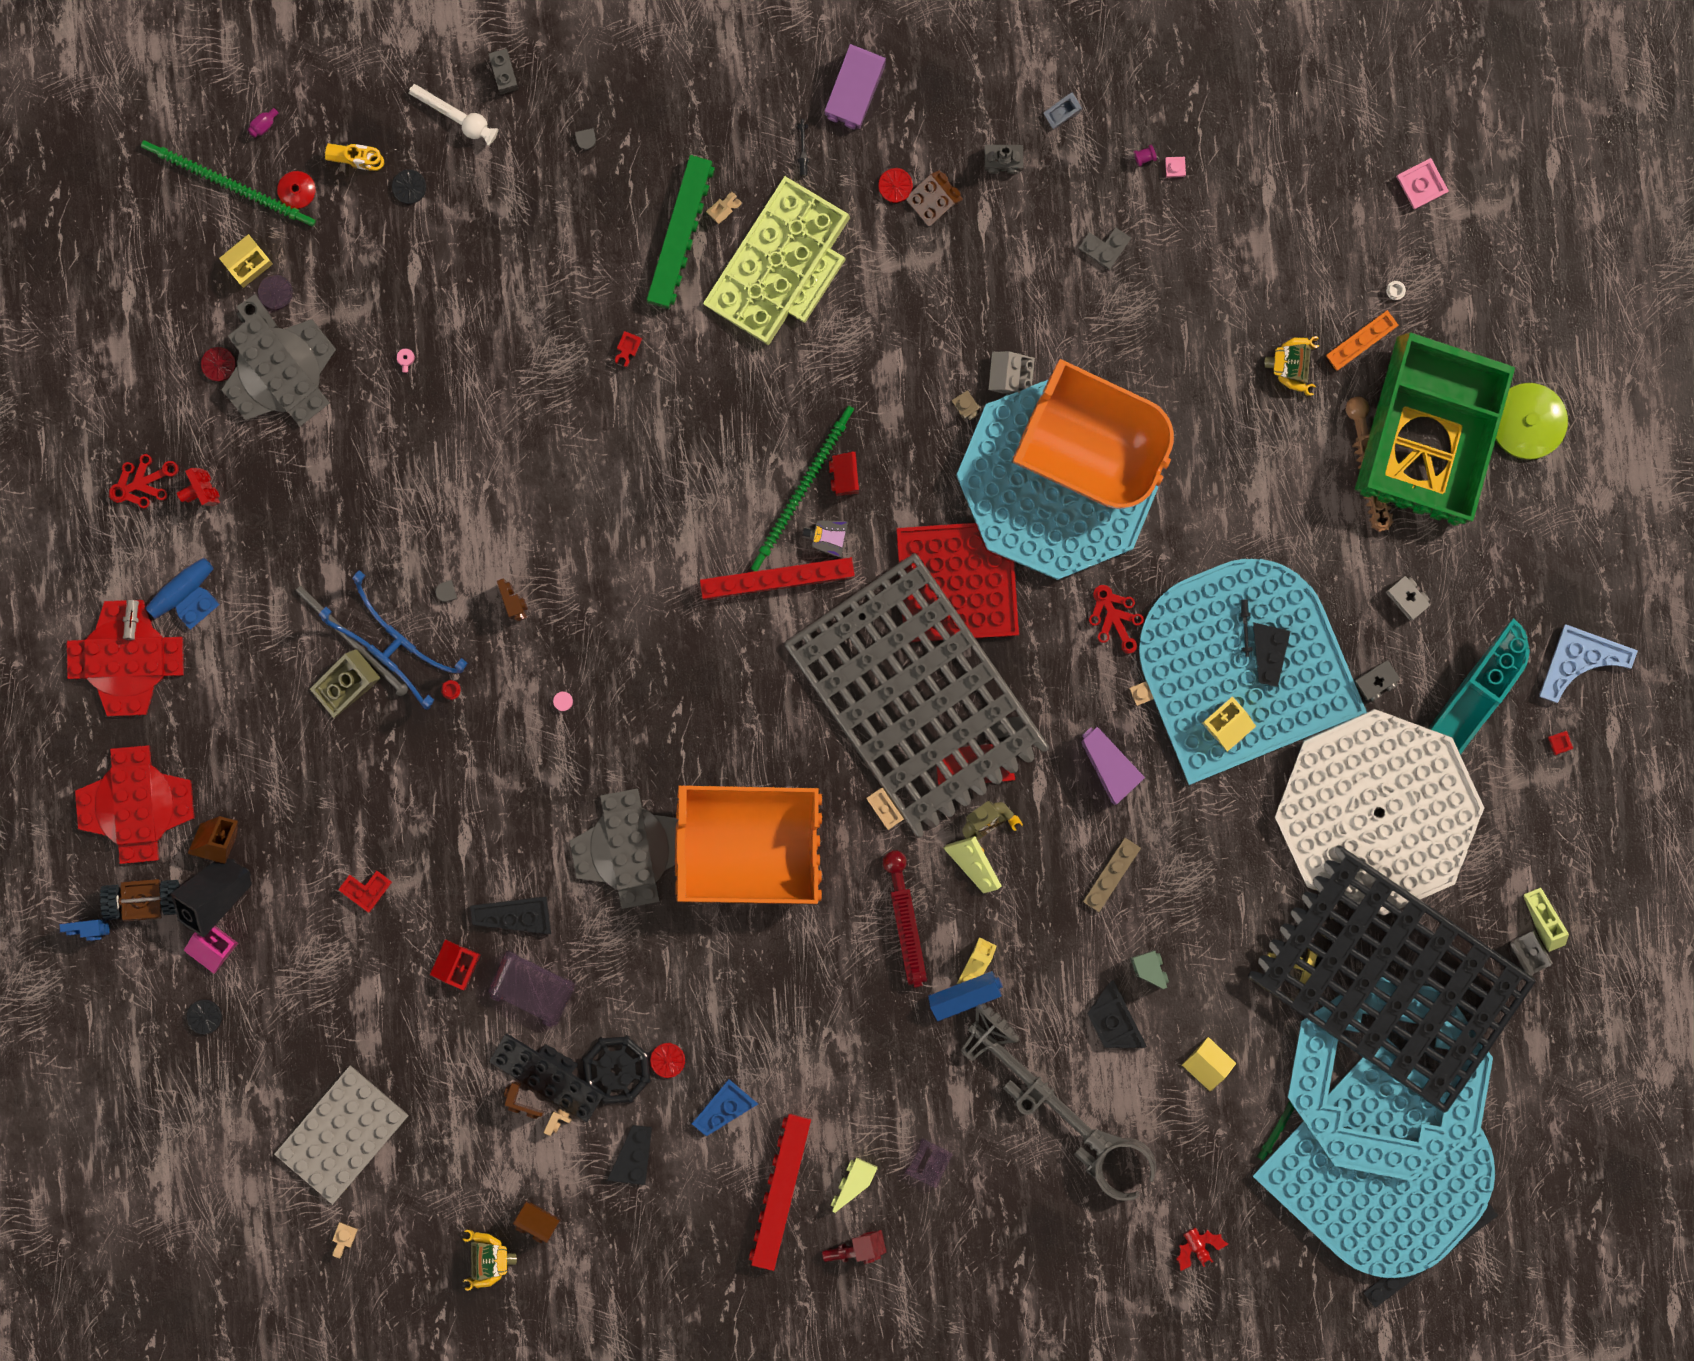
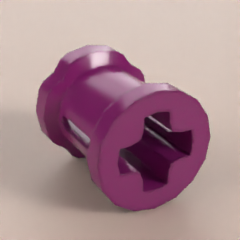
[1133,144,1157,167]

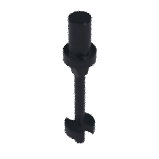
[797,119,809,177]
[1239,599,1252,657]

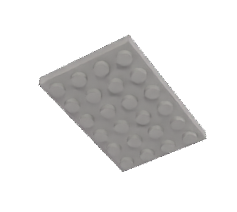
[274,1065,409,1205]

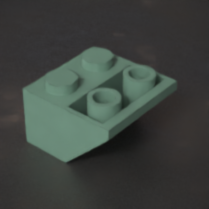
[1130,950,1169,989]

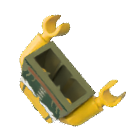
[1265,336,1319,396]
[463,1230,517,1291]

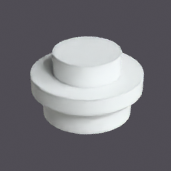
[1386,281,1406,300]

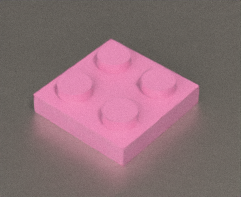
[1396,158,1449,210]

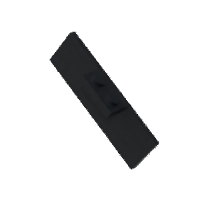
[490,1033,604,1122]

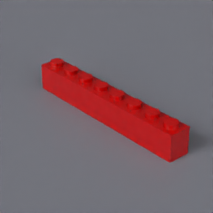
[700,557,855,600]
[749,1113,811,1271]

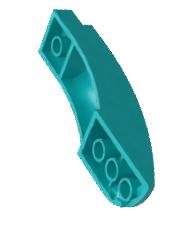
[1428,618,1530,755]

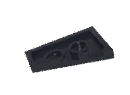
[1253,622,1291,687]

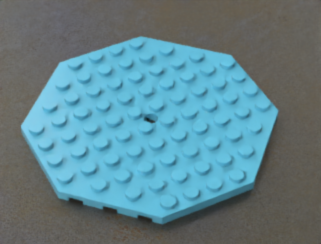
[956,380,1158,580]

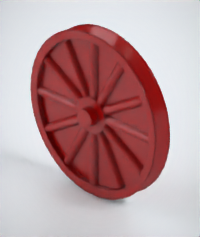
[879,168,913,203]
[650,1043,685,1078]

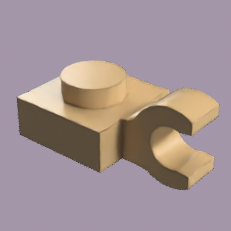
[706,192,742,224]
[332,1223,358,1259]

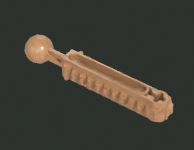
[1346,396,1393,532]

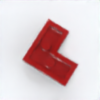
[338,871,392,913]

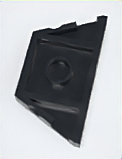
[1087,980,1147,1048]

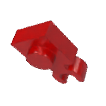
[615,331,642,368]

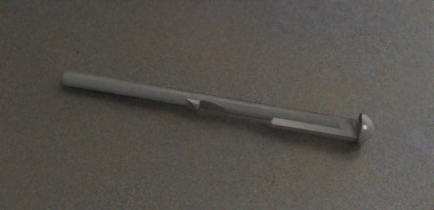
[296,586,408,696]

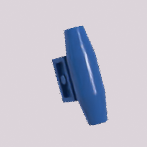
[146,557,220,630]

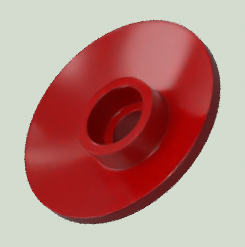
[277,171,316,209]

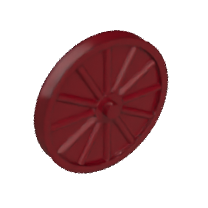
[201,347,236,381]

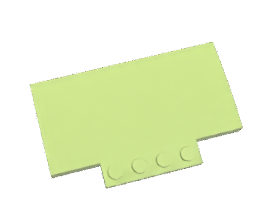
[703,176,850,345]

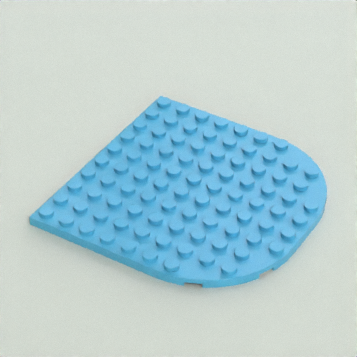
[1139,559,1367,785]
[1253,1038,1495,1278]

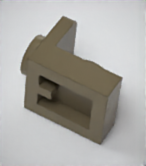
[952,390,980,420]

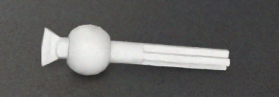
[409,84,499,146]

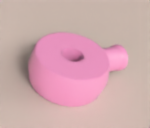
[396,349,415,373]

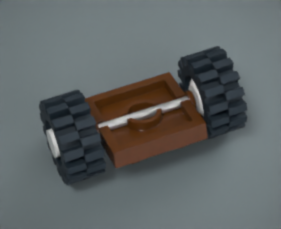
[100,879,180,922]

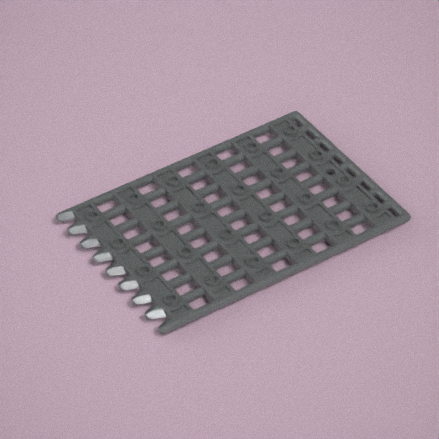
[785,553,1049,838]

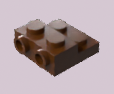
[497,578,528,622]

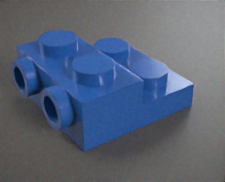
[59,920,109,941]

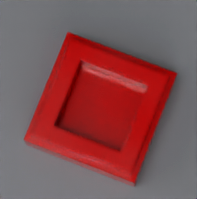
[1548,731,1573,755]

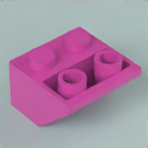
[184,926,238,974]

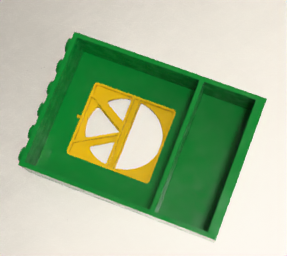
[1355,332,1515,526]

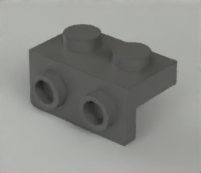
[1510,930,1553,976]

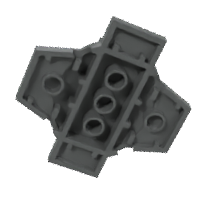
[222,312,336,427]
[570,788,678,909]

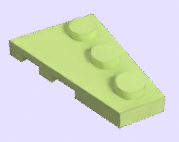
[944,836,1001,893]

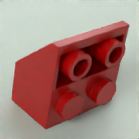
[430,939,481,990]

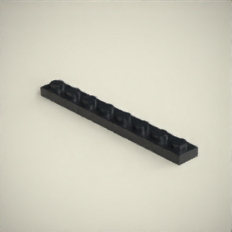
[1363,1202,1499,1308]

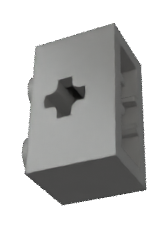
[1386,576,1430,621]

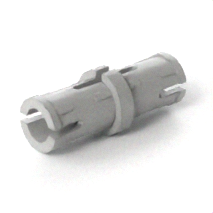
[123,600,139,640]

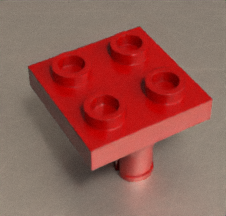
[177,468,220,506]

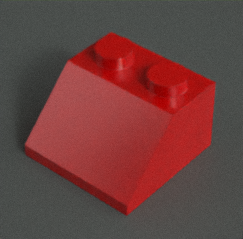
[829,452,859,496]

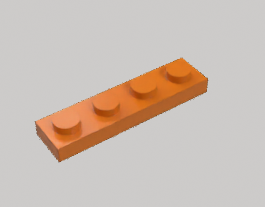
[1326,310,1399,371]

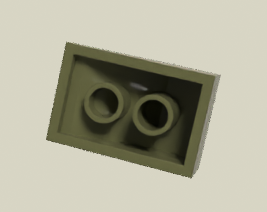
[310,649,380,718]

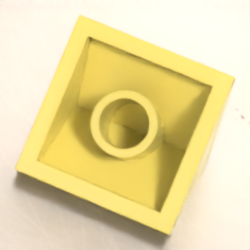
[1182,1037,1236,1091]

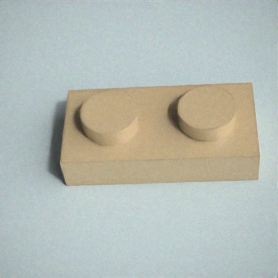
[866,788,904,830]

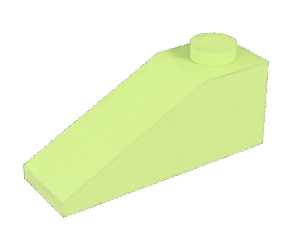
[1524,888,1569,952]

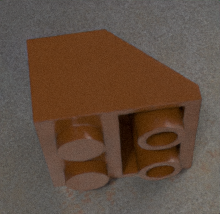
[188,816,238,864]
[513,1201,561,1244]

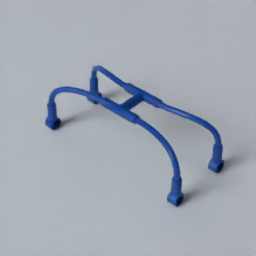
[319,570,468,709]

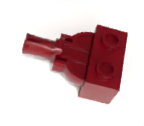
[822,1230,887,1264]

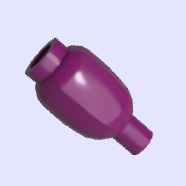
[247,108,279,138]

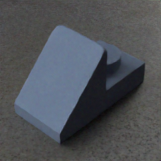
[1044,92,1082,129]

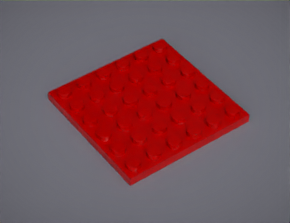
[897,523,1019,642]

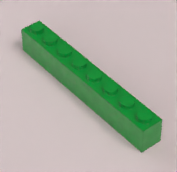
[647,155,715,309]

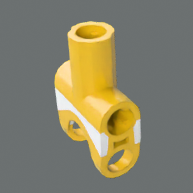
[325,143,384,171]

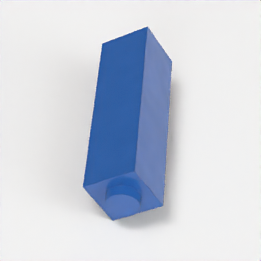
[928,971,1003,1021]

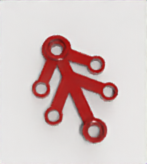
[109,454,179,509]
[1089,585,1144,654]

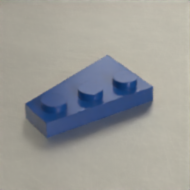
[692,1079,758,1136]

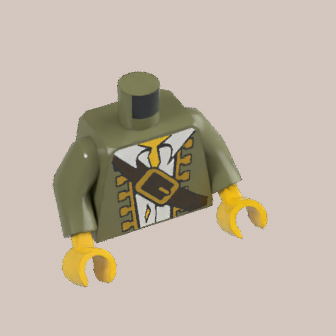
[962,801,1023,852]

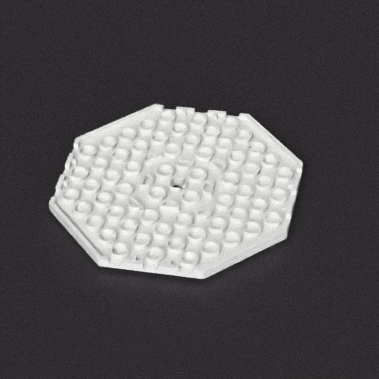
[1275,709,1484,915]

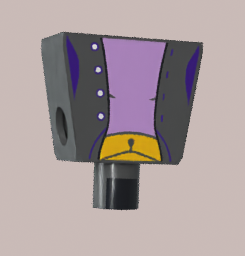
[802,521,848,559]

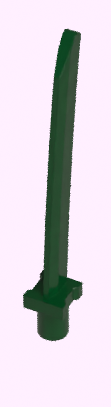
[1257,1100,1294,1161]

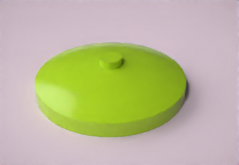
[1496,383,1568,460]

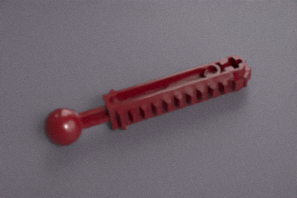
[883,850,927,988]

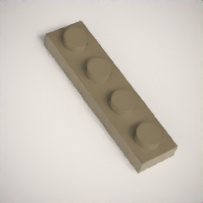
[1083,838,1141,912]

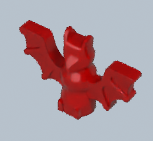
[1176,1227,1228,1271]

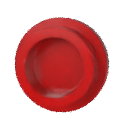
[441,680,461,700]

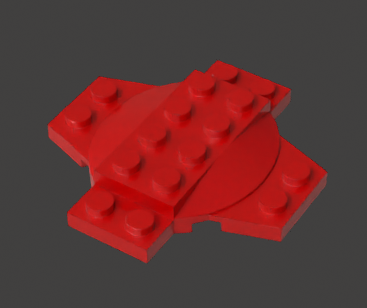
[67,600,184,716]
[75,745,195,864]

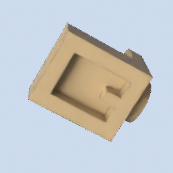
[544,1109,571,1136]

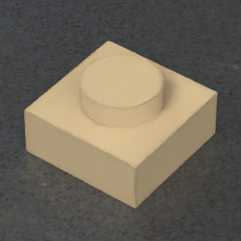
[1129,681,1154,706]

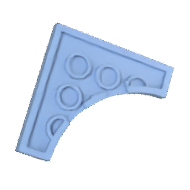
[1539,624,1638,703]

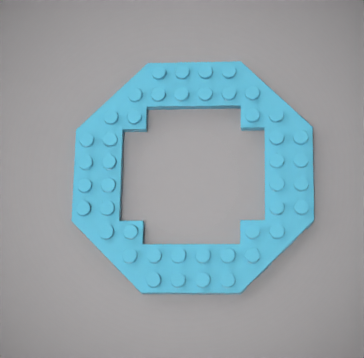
[1288,977,1493,1181]

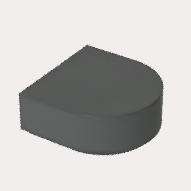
[575,128,596,150]
[436,580,458,602]

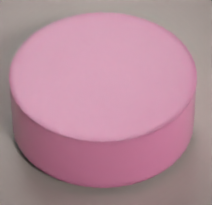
[553,692,573,711]

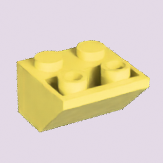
[219,234,273,288]
[1202,697,1256,752]

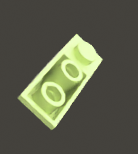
[830,1157,877,1213]

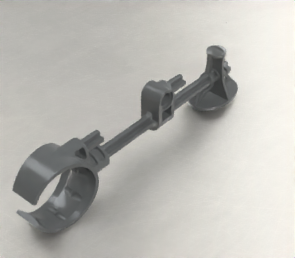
[961,1003,1156,1201]

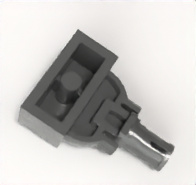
[984,145,1023,174]

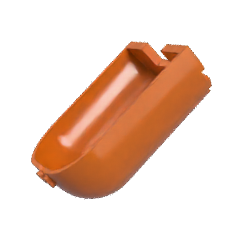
[1012,359,1174,509]

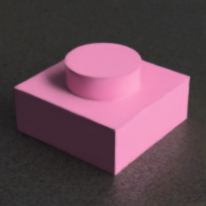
[1165,157,1186,178]

